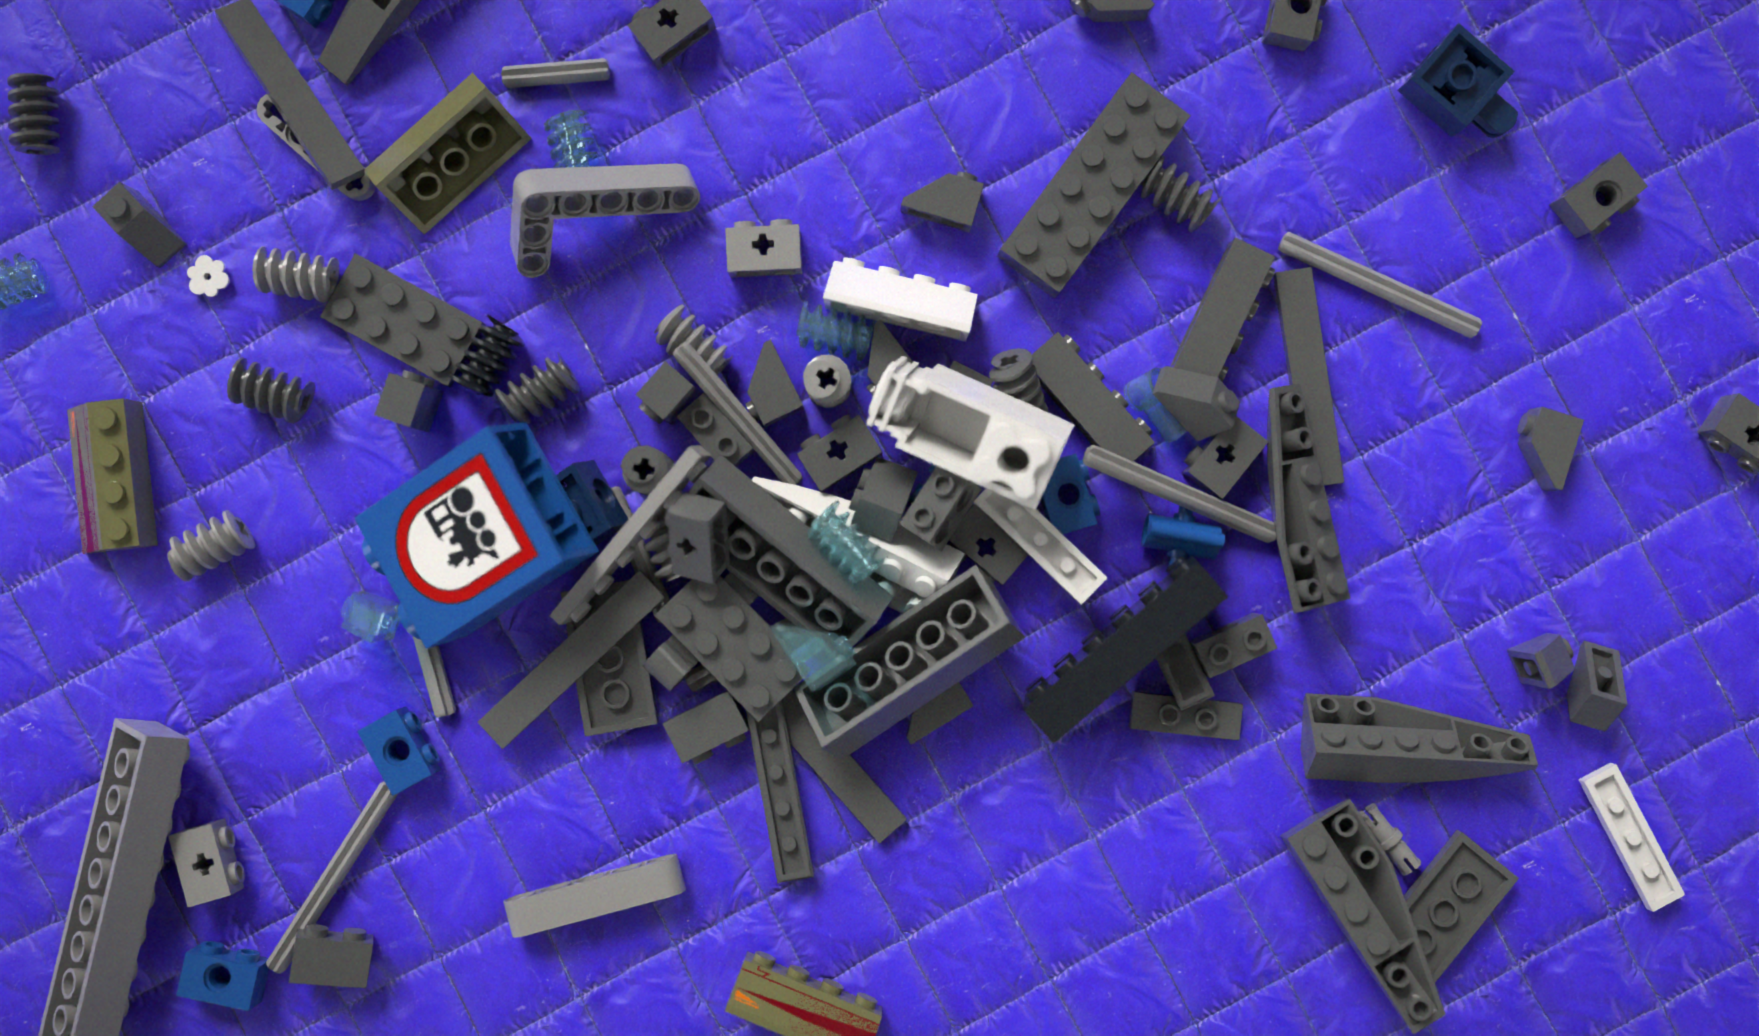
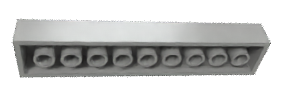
[38,718,190,1036]

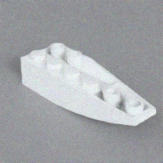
[752,477,965,614]

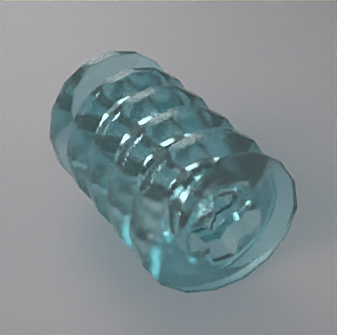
[544,110,598,168]
[0,252,50,310]
[796,301,876,362]
[807,500,889,585]

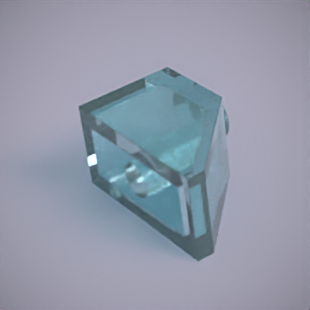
[341,591,400,643]
[770,624,857,691]

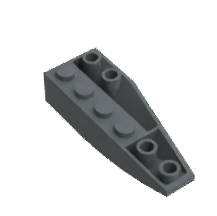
[318,0,421,86]
[1267,383,1351,613]
[1300,693,1538,783]
[1280,799,1446,1034]

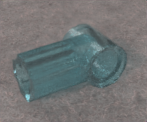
[1124,368,1188,443]

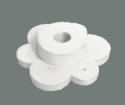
[187,255,230,297]

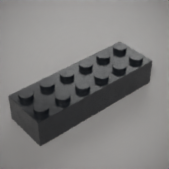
[1024,555,1228,744]

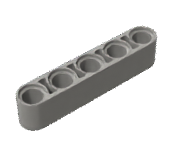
[503,854,686,938]

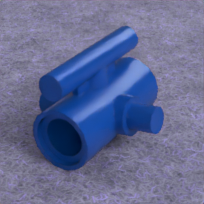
[1141,506,1225,567]

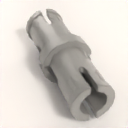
[1359,803,1421,876]

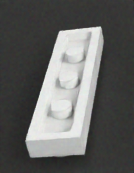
[974,488,1107,605]
[1578,763,1685,912]

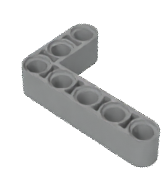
[510,163,700,278]

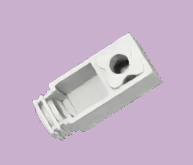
[866,356,1075,509]

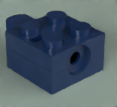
[1397,23,1518,138]
[556,460,629,545]

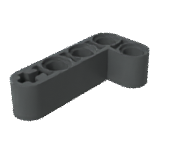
[642,572,759,691]

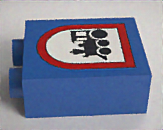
[354,422,599,649]

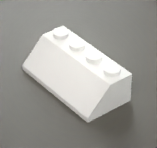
[823,258,978,342]

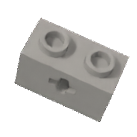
[725,219,803,278]
[168,818,245,907]

